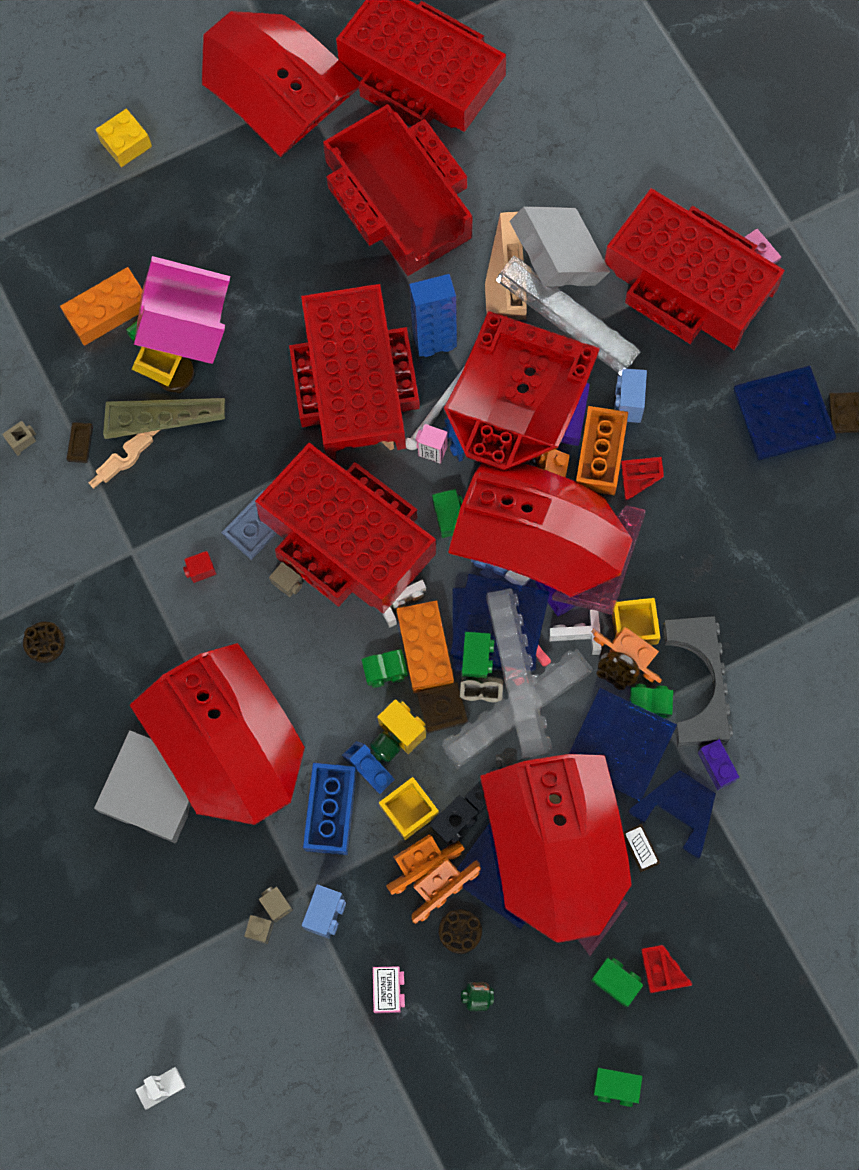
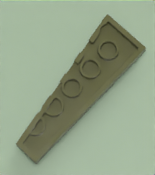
[103,398,226,439]

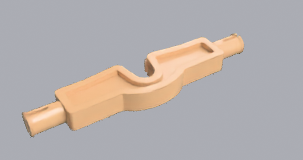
[88,430,160,489]

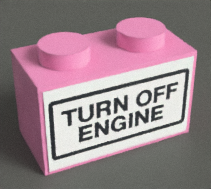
[415,424,448,464]
[373,966,405,1013]

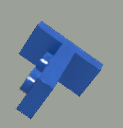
[341,741,395,794]

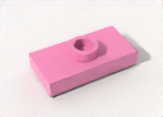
[745,229,781,264]

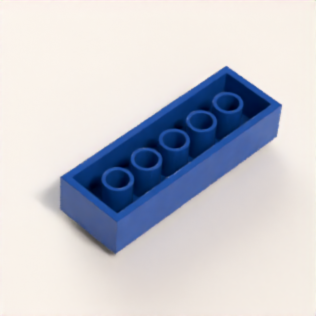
[409,274,457,357]

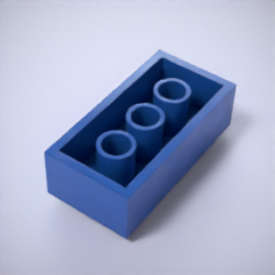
[303,763,357,855]

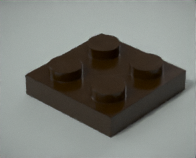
[828,392,859,433]
[417,682,468,734]

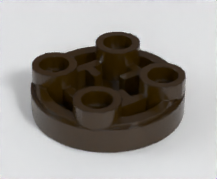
[157,356,195,393]
[23,622,65,663]
[596,652,640,690]
[439,909,482,954]

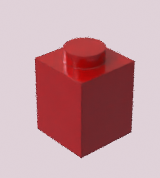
[183,551,217,583]

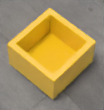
[95,108,152,167]
[132,347,182,386]
[611,598,660,645]
[377,699,426,754]
[379,777,439,840]

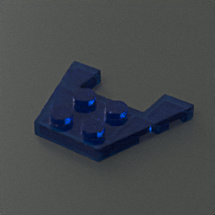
[628,770,716,859]

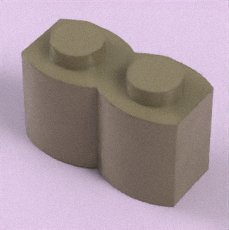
[460,676,504,702]

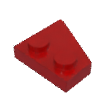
[621,457,664,500]
[641,945,692,993]

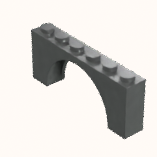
[663,616,733,747]

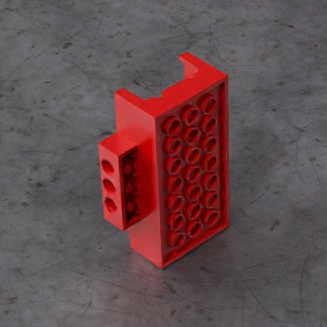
[336,0,506,132]
[323,104,473,276]
[604,188,785,350]
[289,284,420,460]
[255,443,436,614]

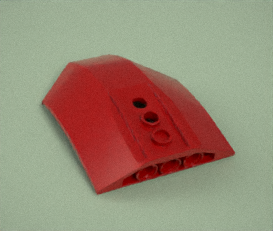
[202,11,359,157]
[443,311,600,471]
[448,463,633,598]
[130,643,305,825]
[480,754,632,943]

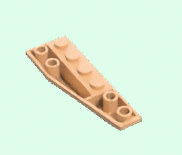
[485,212,527,320]

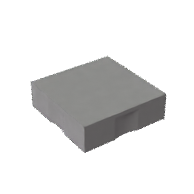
[510,207,610,287]
[94,731,191,844]

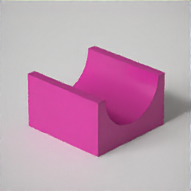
[134,256,230,364]

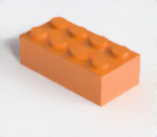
[60,267,142,346]
[576,406,628,495]
[396,600,454,694]

